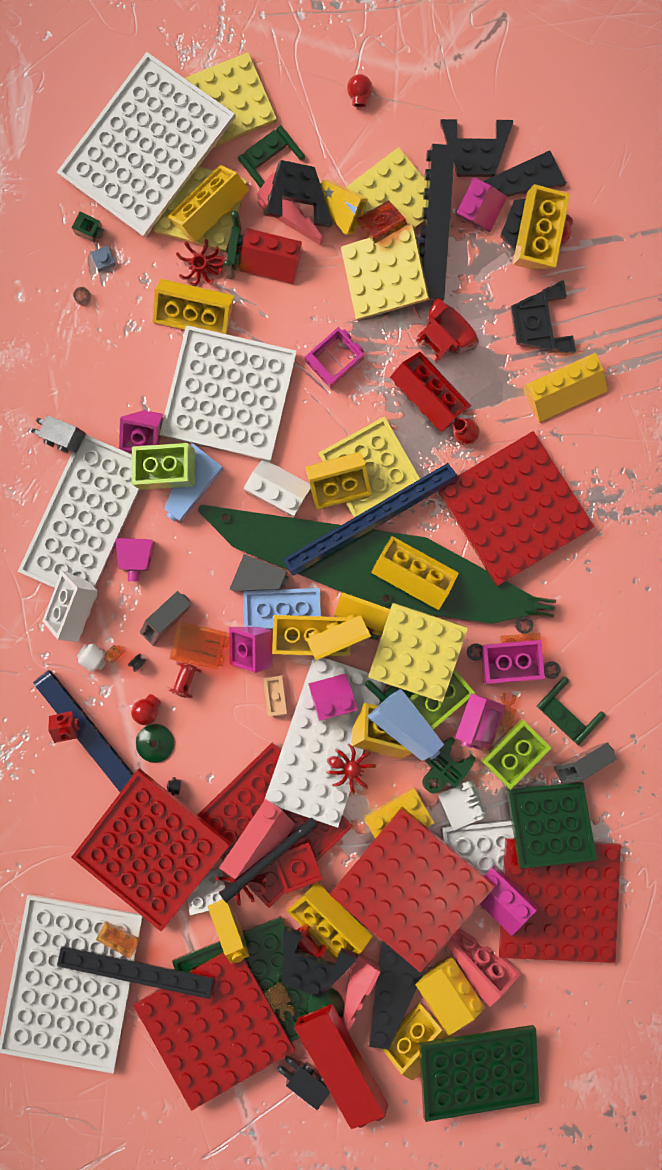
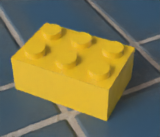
[363,787,434,838]

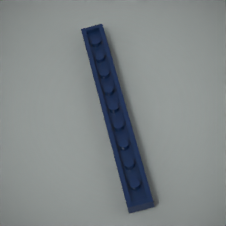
[283,463,459,576]

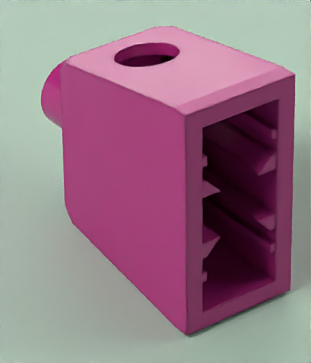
[115,538,155,582]

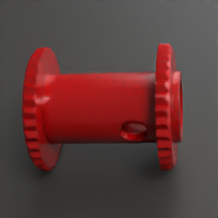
[167,662,202,698]
[297,924,327,958]

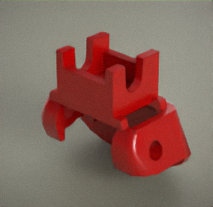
[416,298,479,363]

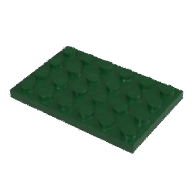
[419,1025,539,1122]

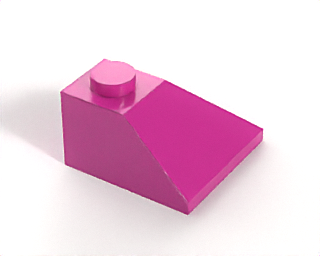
[119,410,163,453]

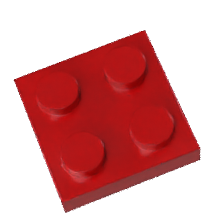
[274,841,323,894]

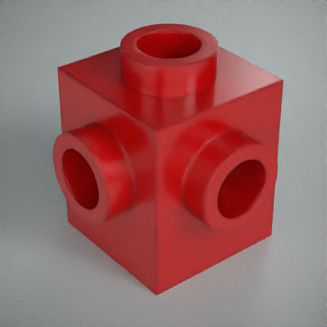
[48,711,80,743]

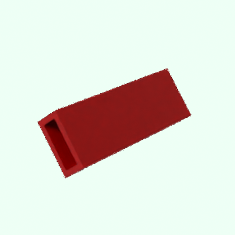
[294,1004,389,1129]

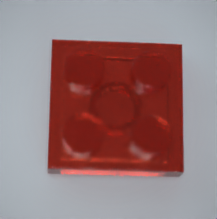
[356,200,408,244]

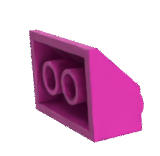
[482,640,545,684]
[480,865,538,936]

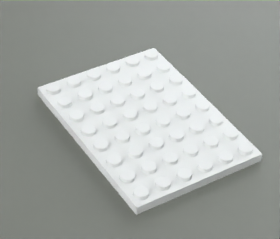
[57,52,236,238]
[0,894,143,1073]

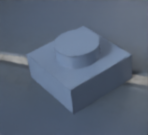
[90,245,116,271]

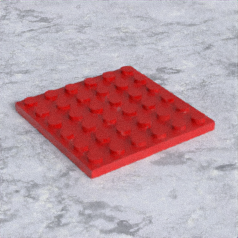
[438,431,595,586]
[197,742,353,908]
[71,768,231,931]
[329,807,495,973]
[499,838,621,963]
[133,952,295,1111]

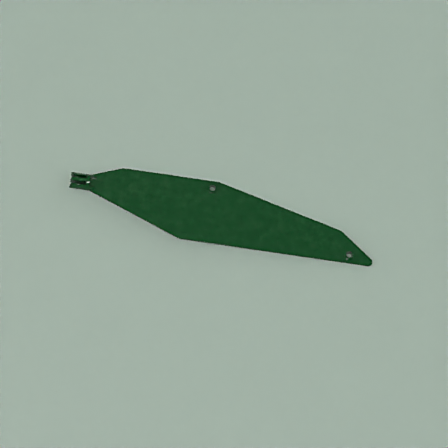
[198,505,556,624]

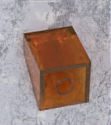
[169,621,229,670]

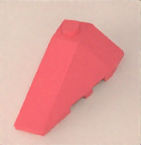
[257,172,323,245]
[219,799,295,879]
[446,928,521,1007]
[342,953,380,1032]

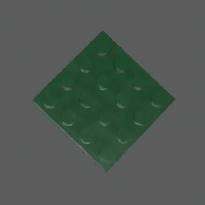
[507,782,597,869]

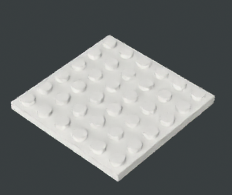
[159,325,297,462]

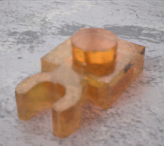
[104,644,127,664]
[500,693,516,728]
[264,982,295,1021]

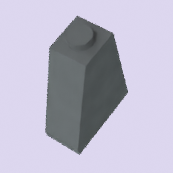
[229,554,289,592]
[139,591,191,646]
[554,742,617,784]

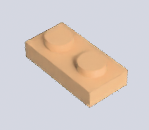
[263,676,287,716]

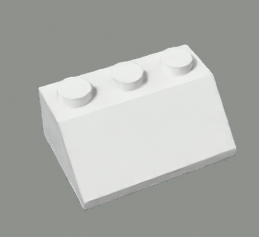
[243,459,311,518]
[42,571,98,642]

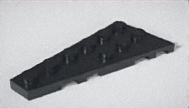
[369,940,427,1049]

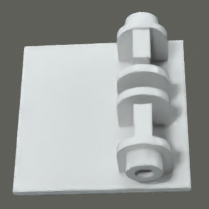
[438,780,488,831]
[187,869,229,916]

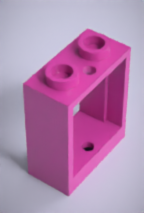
[305,327,364,389]
[455,694,506,751]

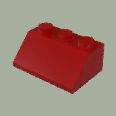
[239,228,303,285]

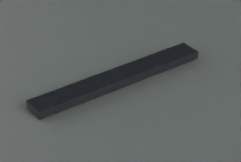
[57,946,215,999]

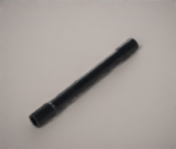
[219,817,318,903]

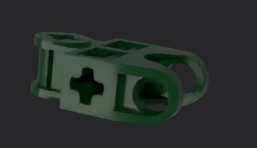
[422,736,476,793]

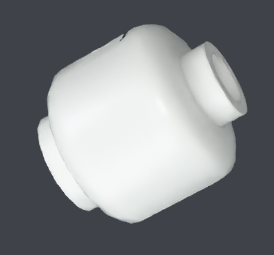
[76,644,107,672]

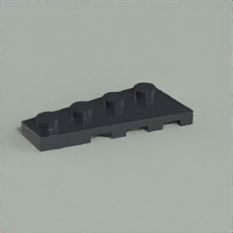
[483,150,566,197]

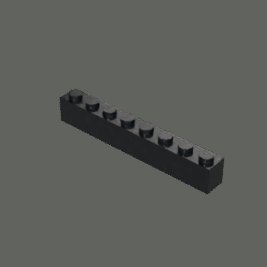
[419,143,455,302]

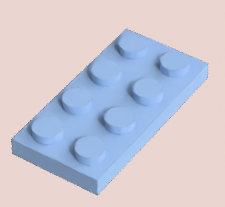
[243,588,321,629]

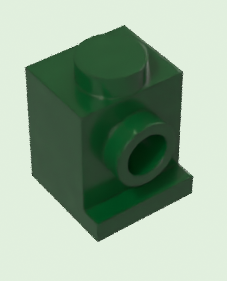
[71,211,104,242]

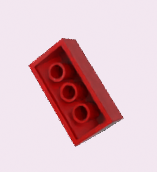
[390,351,471,432]

